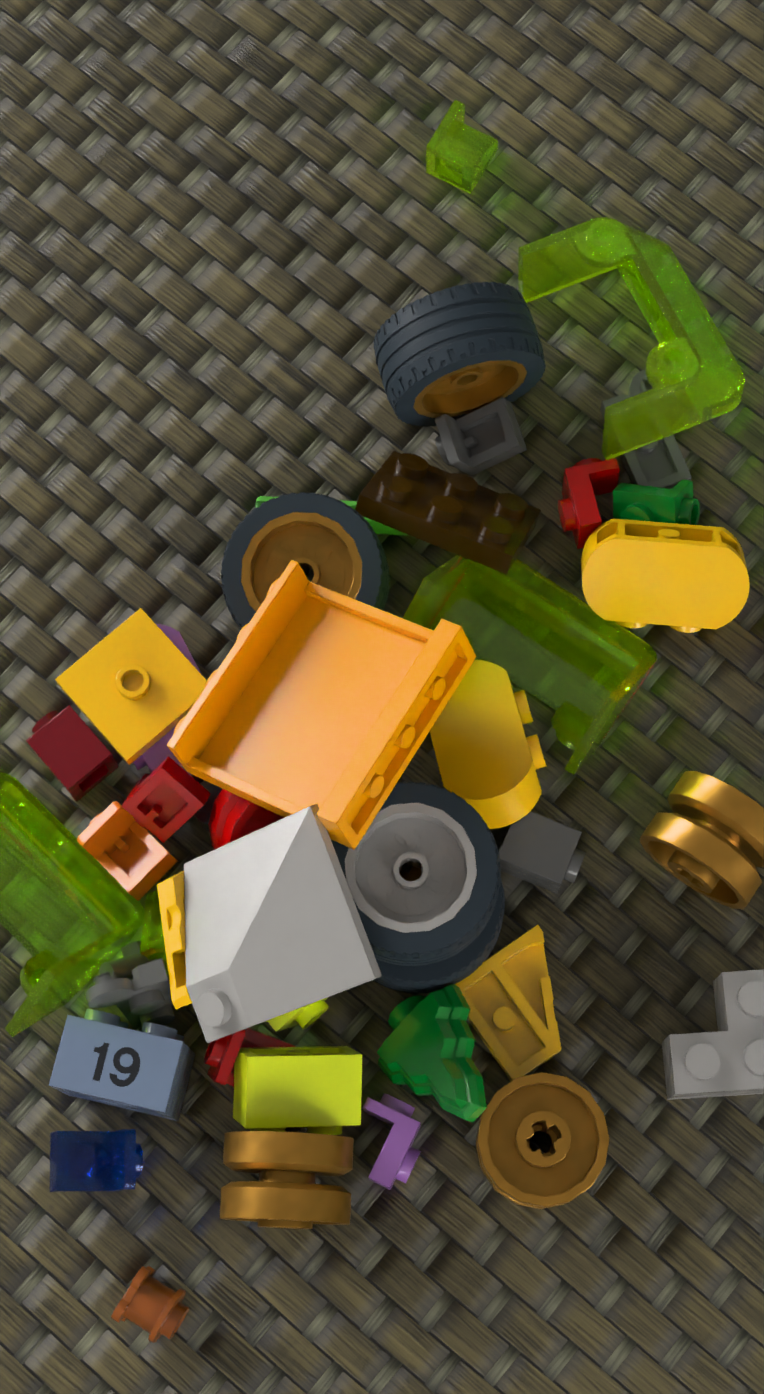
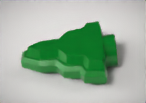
[377,984,487,1122]

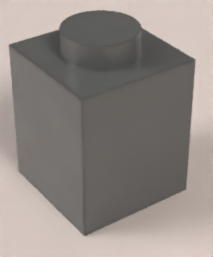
[499,811,586,894]

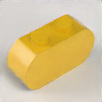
[581,518,750,633]
[430,660,546,829]

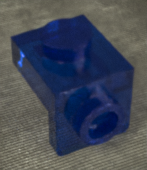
[49,1129,143,1192]

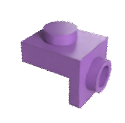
[363,1093,421,1190]

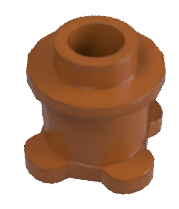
[111,1265,190,1344]

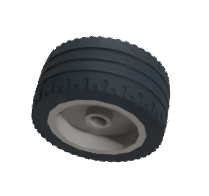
[331,782,501,967]

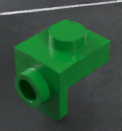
[613,479,700,525]

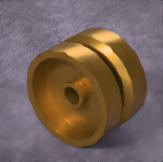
[639,771,764,910]
[476,1072,610,1209]
[220,1131,354,1229]

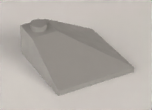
[184,804,382,1043]

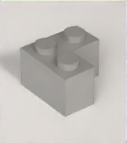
[662,969,764,1100]

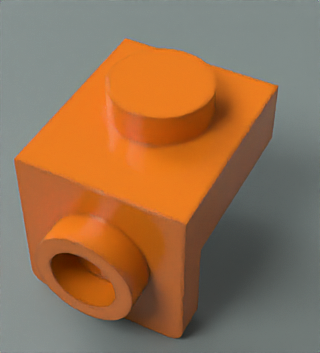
[77,801,178,901]

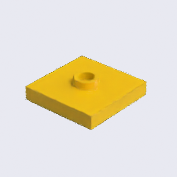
[55,608,207,765]

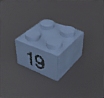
[49,1009,195,1121]

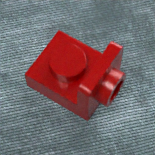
[121,756,211,843]

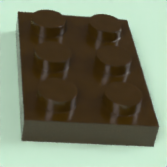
[355,451,541,575]

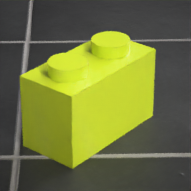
[233,1046,362,1135]

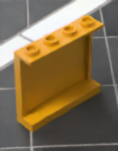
[167,560,477,850]

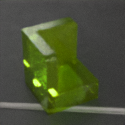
[426,99,498,194]

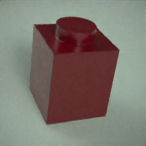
[26,705,119,802]

